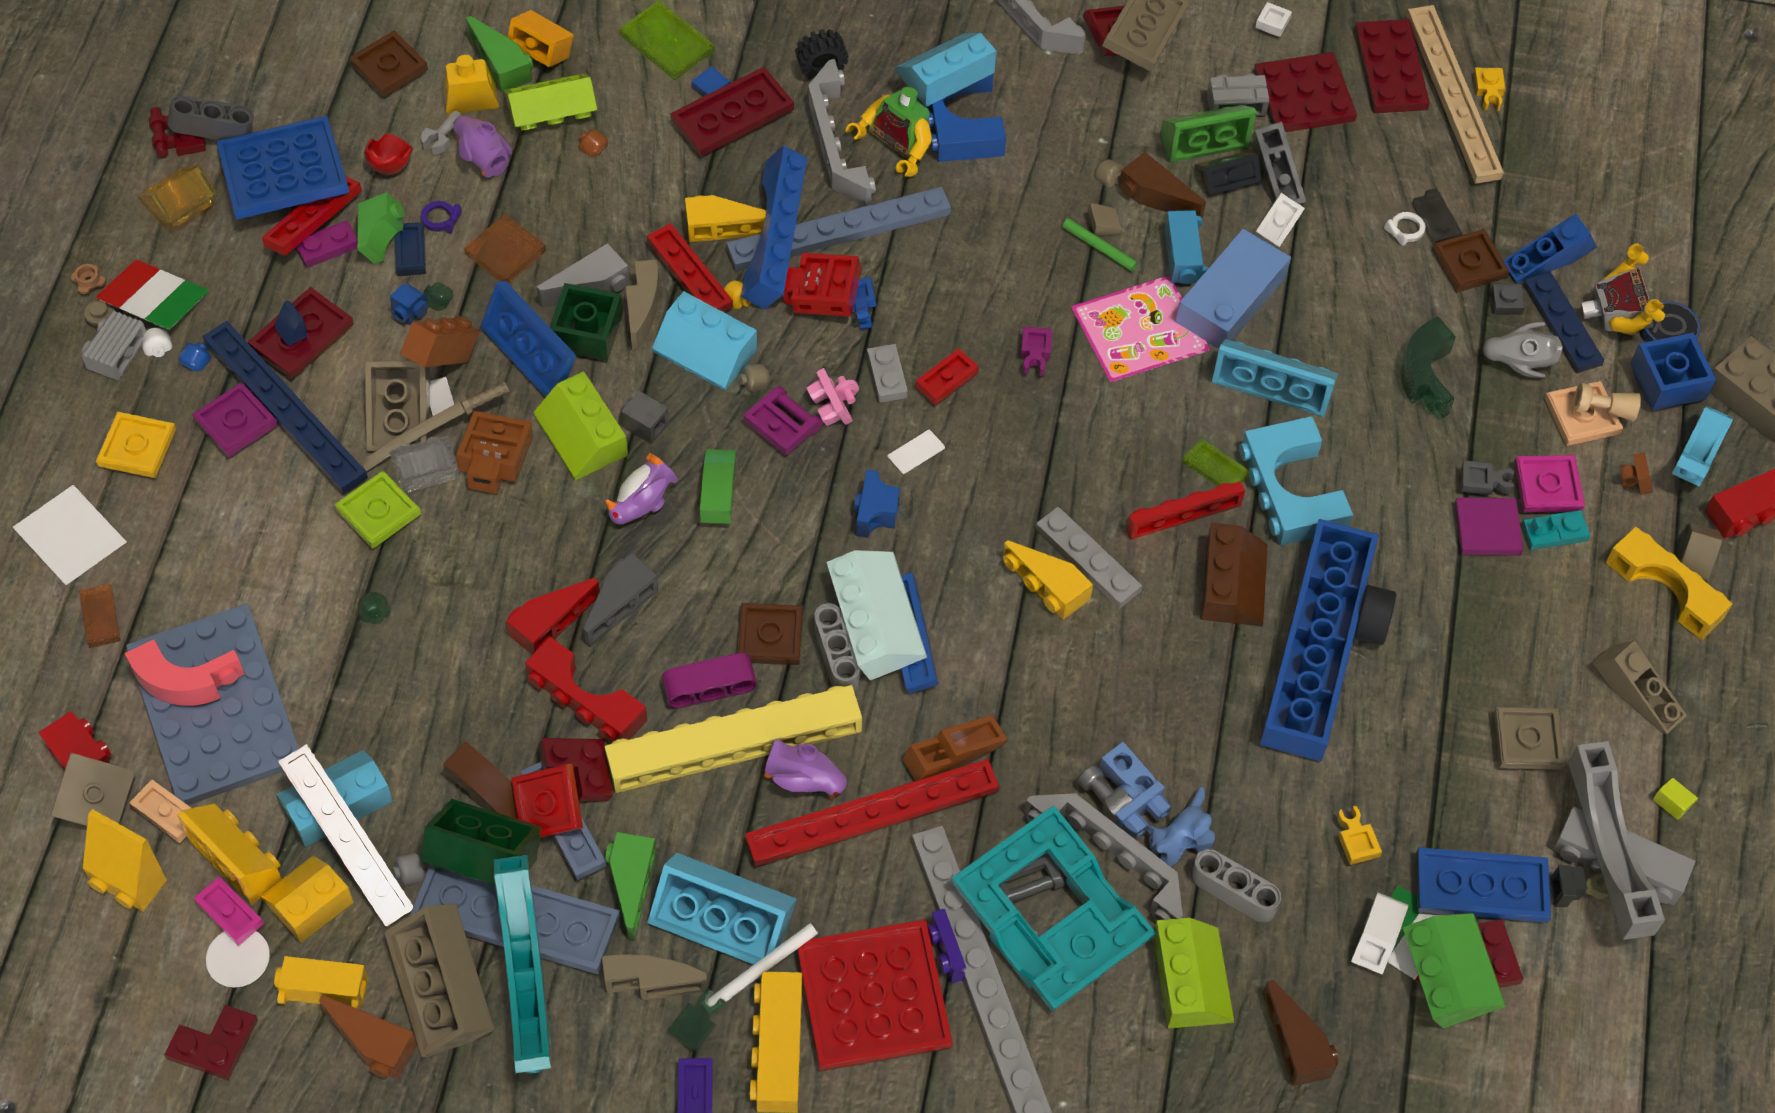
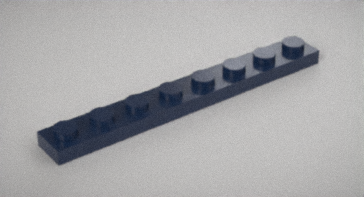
[202,321,368,494]

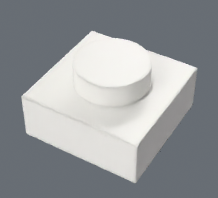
[1255,2,1292,37]

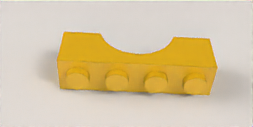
[1606,527,1733,641]

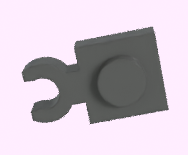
[1461,460,1514,495]

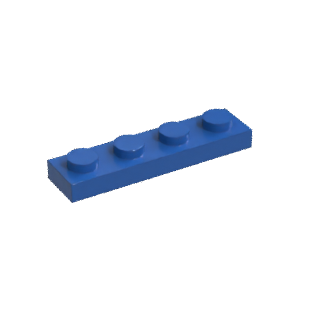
[901,572,939,694]

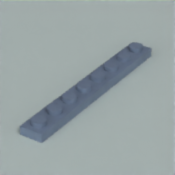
[727,187,951,271]

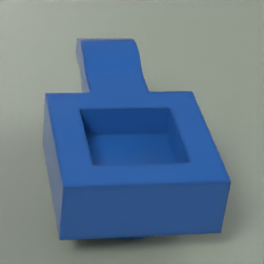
[852,277,877,330]

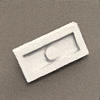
[1254,193,1305,249]

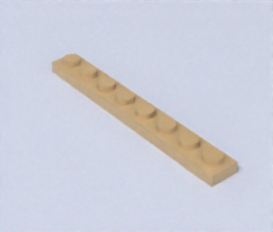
[1406,5,1504,184]

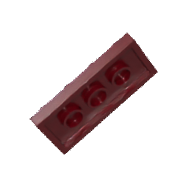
[1354,19,1430,113]
[670,67,794,157]

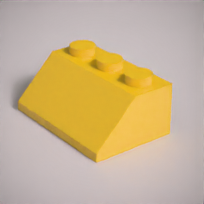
[177,803,282,906]

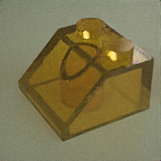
[137,165,218,227]

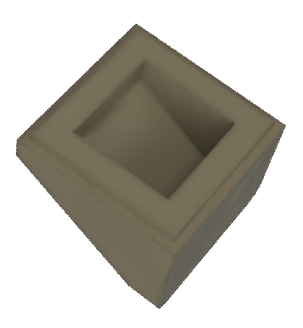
[1088,203,1122,237]

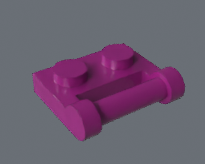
[743,386,823,456]

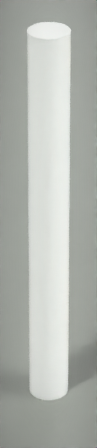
[703,923,818,1014]

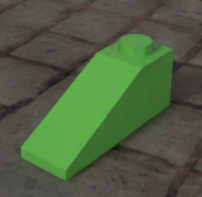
[466,16,534,92]
[605,832,657,941]

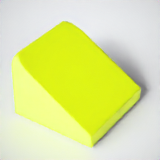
[1653,778,1698,820]

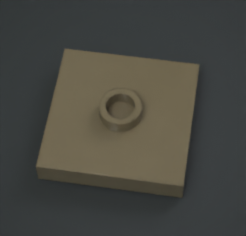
[1494,707,1565,770]
[50,753,135,826]

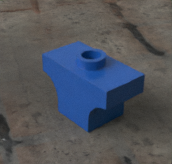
[854,470,900,538]

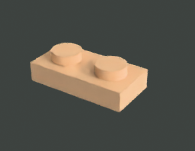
[129,780,191,843]

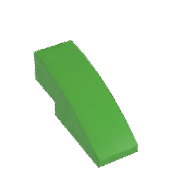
[700,449,736,524]

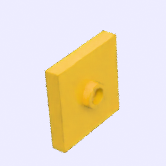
[96,412,176,478]

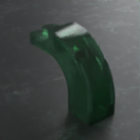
[1401,317,1456,420]

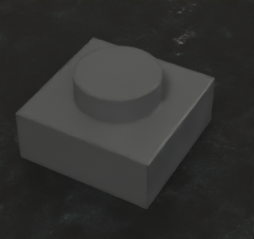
[1491,284,1525,315]

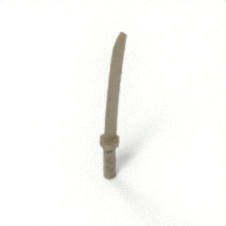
[362,381,510,472]

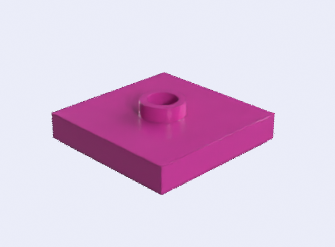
[1514,455,1585,513]

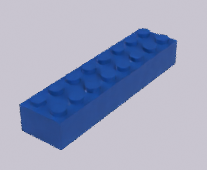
[1260,519,1379,762]

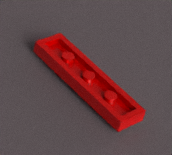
[262,176,362,256]
[647,223,733,312]
[1126,481,1245,540]

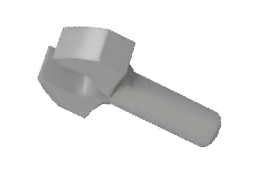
[421,111,462,155]

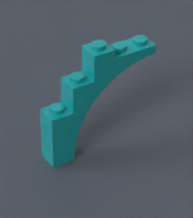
[494,855,551,1073]

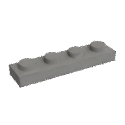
[1035,507,1142,609]

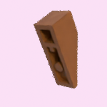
[319,995,417,1079]

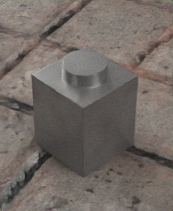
[621,391,669,444]

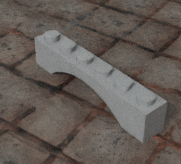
[1568,741,1665,940]

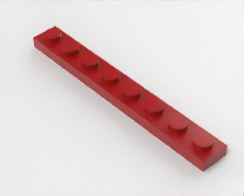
[745,759,999,867]

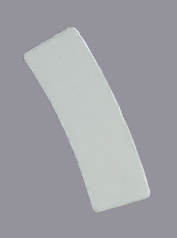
[430,377,454,416]

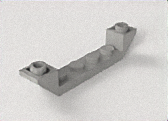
[997,0,1085,55]
[808,59,876,206]
[1024,793,1183,922]

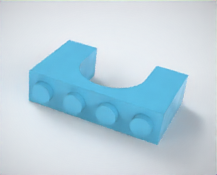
[1239,416,1353,546]

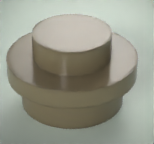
[84,300,115,327]

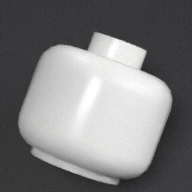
[142,327,173,357]

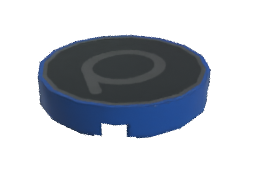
[1641,301,1701,342]

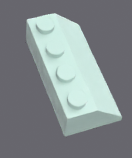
[827,550,927,681]

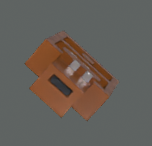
[456,411,533,494]

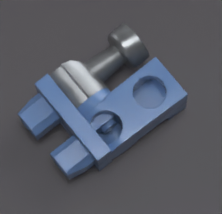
[1077,742,1171,840]

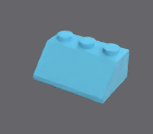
[895,33,997,107]
[652,291,757,391]
[276,750,393,847]

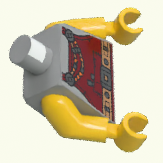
[1581,243,1665,335]

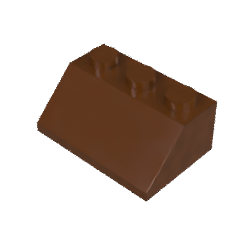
[1201,522,1268,627]

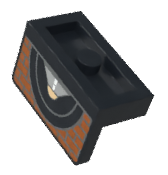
[1195,151,1262,195]

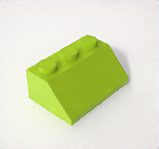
[504,73,597,130]
[533,371,628,481]
[1153,918,1234,1029]

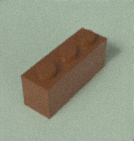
[400,316,481,367]

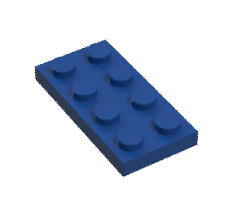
[480,280,576,397]
[1416,847,1551,923]

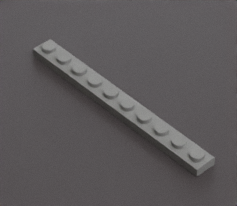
[912,826,1052,1113]

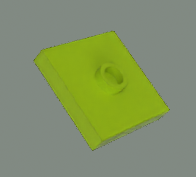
[334,471,421,549]

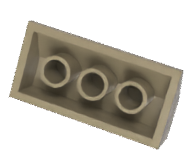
[384,904,494,1058]

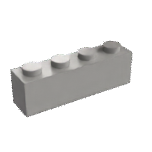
[1553,806,1696,906]

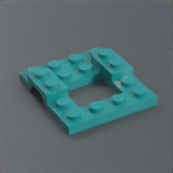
[950,805,1156,1012]

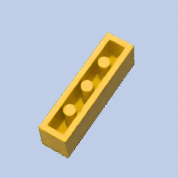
[750,972,802,1113]

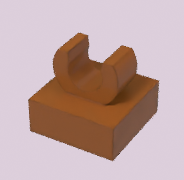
[1620,452,1653,494]

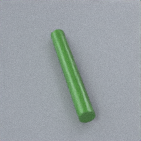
[1063,218,1138,271]

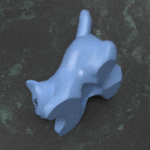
[1148,787,1215,867]

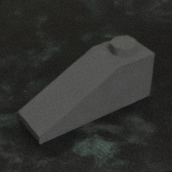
[1251,122,1307,205]
[583,553,659,647]

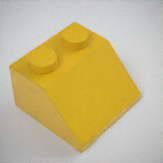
[260,856,354,944]

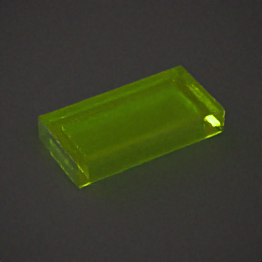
[1183,438,1249,486]

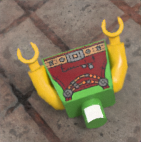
[845,87,932,177]

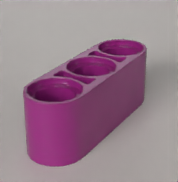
[661,653,757,708]

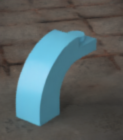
[1672,406,1734,487]

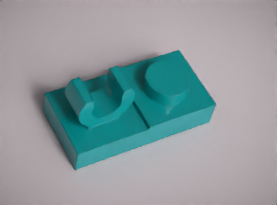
[1521,510,1591,550]

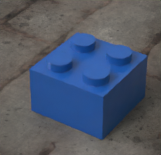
[1630,333,1716,411]

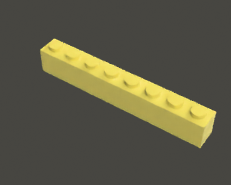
[605,685,862,793]

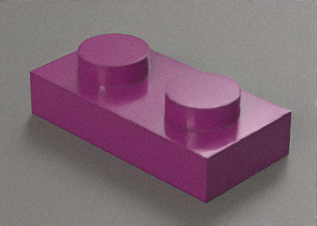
[296,220,358,268]

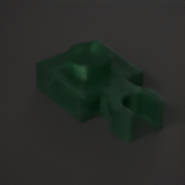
[668,989,725,1051]

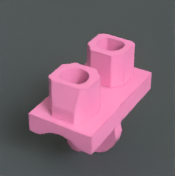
[806,368,859,426]

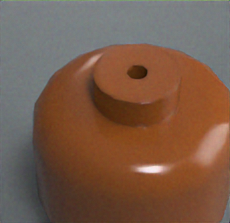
[578,129,608,157]

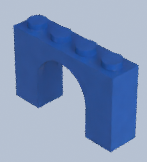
[924,73,1006,162]

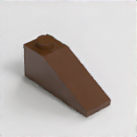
[1119,152,1206,219]
[1262,980,1338,1086]

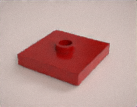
[511,764,583,838]

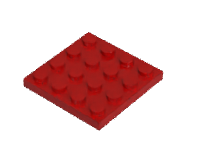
[797,919,953,1071]

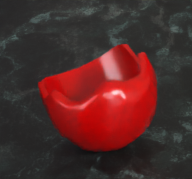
[364,133,413,175]

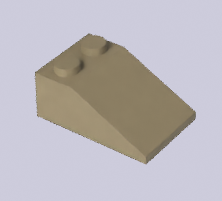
[365,361,430,452]

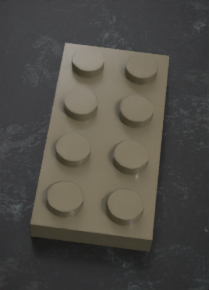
[1102,0,1190,72]

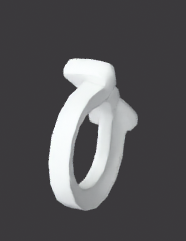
[1384,212,1426,246]

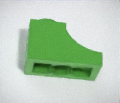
[357,192,405,264]

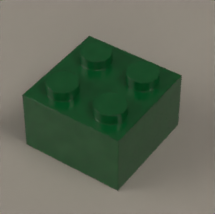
[550,283,623,361]

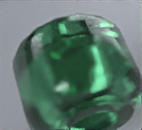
[423,282,454,311]
[358,592,391,624]

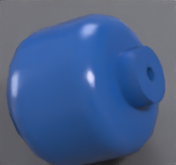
[178,342,212,372]

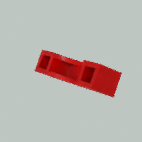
[525,637,648,743]

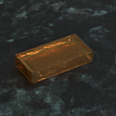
[79,584,121,648]

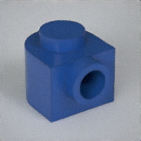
[390,283,429,325]

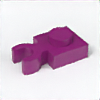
[1021,326,1052,376]

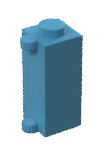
[1164,211,1209,284]

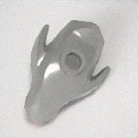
[1483,322,1563,378]

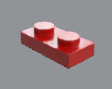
[915,348,979,405]

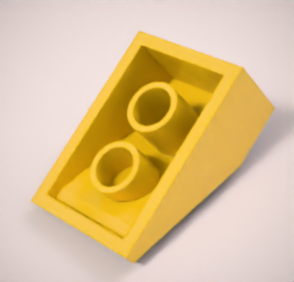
[83,809,167,911]

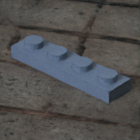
[521,761,606,881]

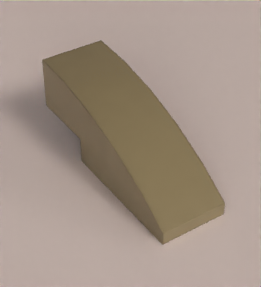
[626,259,660,350]
[602,954,708,1001]

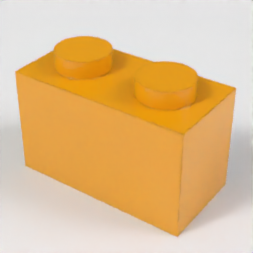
[507,10,574,67]

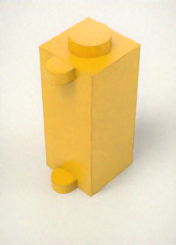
[274,956,369,1010]

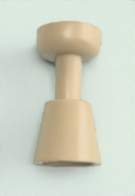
[1573,383,1641,422]

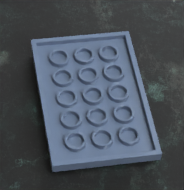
[126,603,299,805]

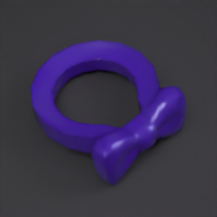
[420,201,462,233]

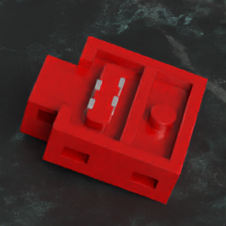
[782,253,862,316]

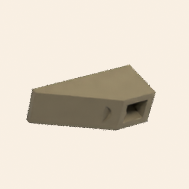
[1593,640,1687,735]

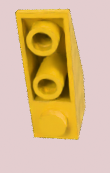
[1003,540,1093,620]

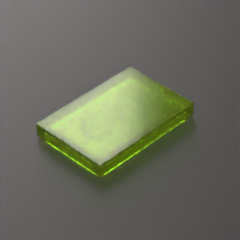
[619,0,715,80]

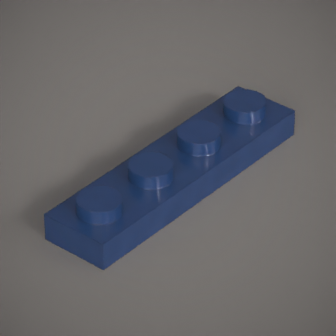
[1523,271,1604,373]

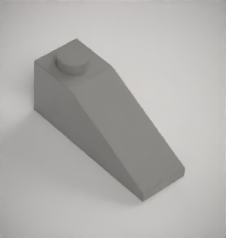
[537,243,630,307]

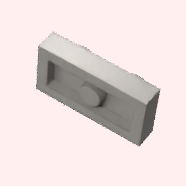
[867,344,908,403]

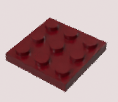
[1254,52,1357,132]

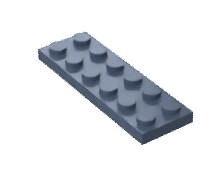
[410,864,620,975]

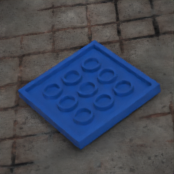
[216,116,350,220]

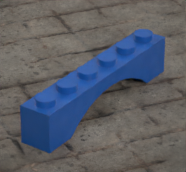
[741,145,807,309]

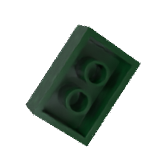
[420,799,542,886]

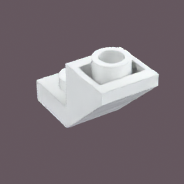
[1351,892,1408,974]

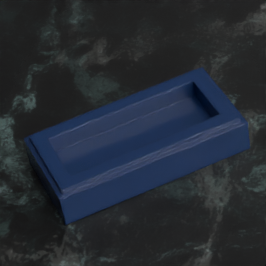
[395,222,426,276]

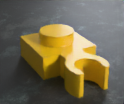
[1473,68,1506,111]
[1337,806,1382,865]

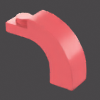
[124,639,245,706]

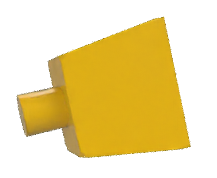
[443,54,499,115]

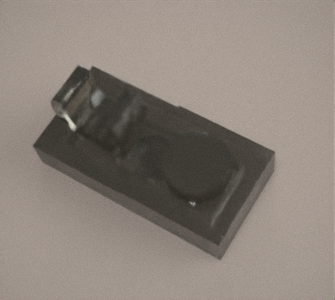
[1412,188,1463,244]

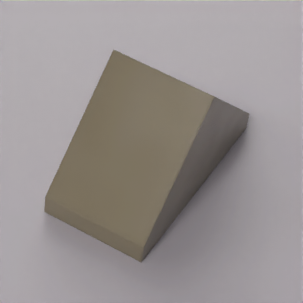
[1680,523,1723,583]

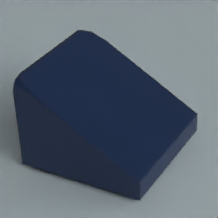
[275,300,308,346]

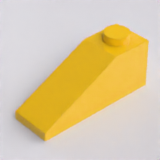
[685,195,766,242]

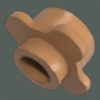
[71,264,106,294]

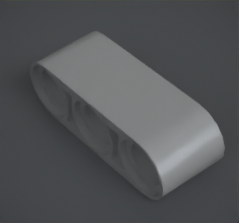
[814,603,860,693]
[1191,849,1281,922]

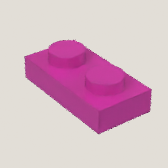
[193,877,264,946]

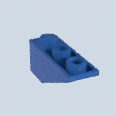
[1503,213,1597,284]

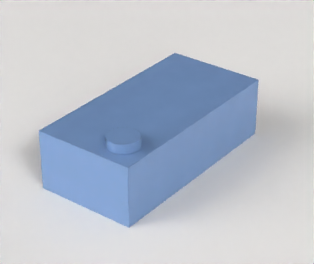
[1176,229,1291,349]

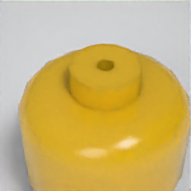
[724,280,751,310]

